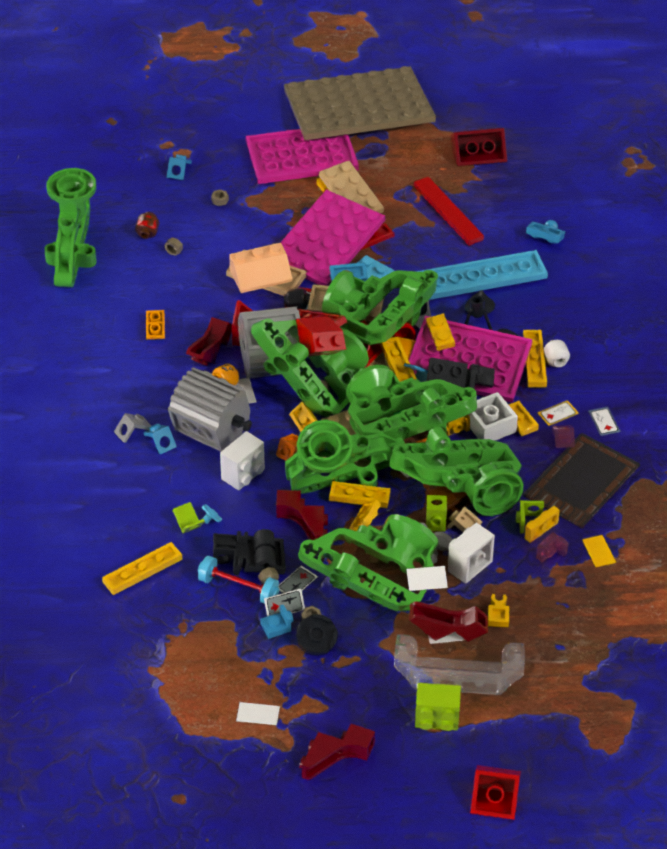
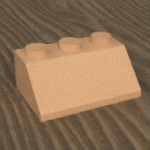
[229,243,292,293]

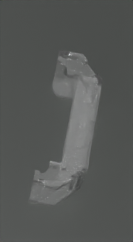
[394,634,525,695]

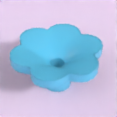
[202,504,222,524]

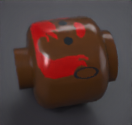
[135,212,160,239]

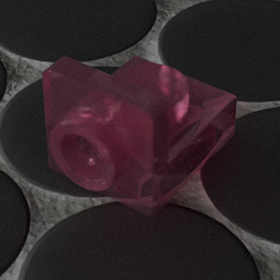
[552,425,575,448]
[536,532,569,562]

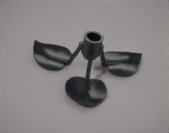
[464,290,518,336]

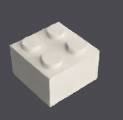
[468,392,518,441]
[220,431,265,491]
[448,523,495,584]

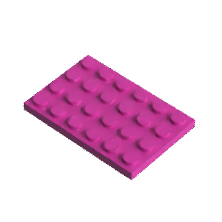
[246,129,359,184]
[280,189,385,286]
[409,315,532,403]

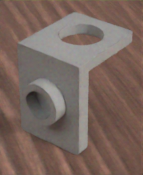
[114,413,151,443]

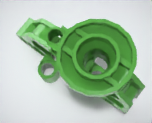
[44,168,97,287]
[322,270,438,345]
[251,318,369,417]
[346,364,477,446]
[285,420,405,494]
[389,427,523,516]
[298,514,438,611]

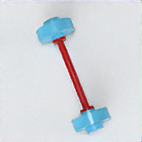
[198,556,280,604]

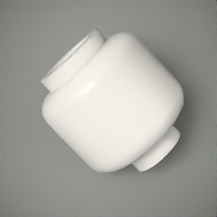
[543,340,570,367]

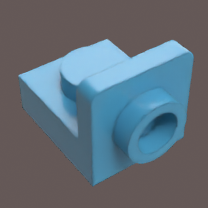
[260,604,294,639]

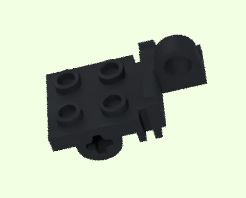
[426,358,495,389]
[213,529,286,575]

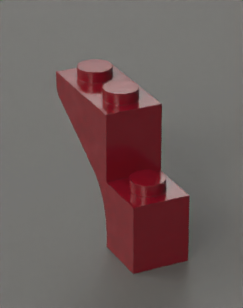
[186,317,232,366]
[276,490,328,541]
[409,601,488,642]
[299,724,375,780]

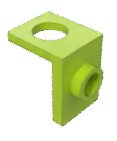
[426,495,447,532]
[516,501,544,534]
[172,502,205,534]

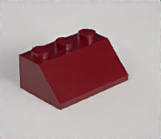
[451,128,507,166]

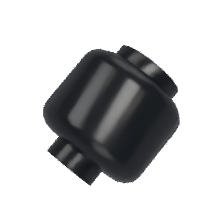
[284,288,310,310]

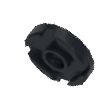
[296,614,338,656]

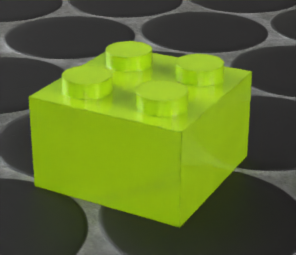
[415,683,461,731]

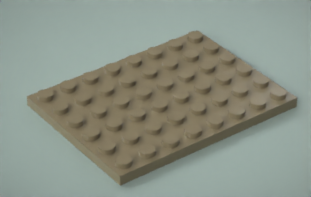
[284,66,436,140]

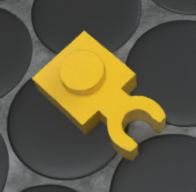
[488,594,509,627]

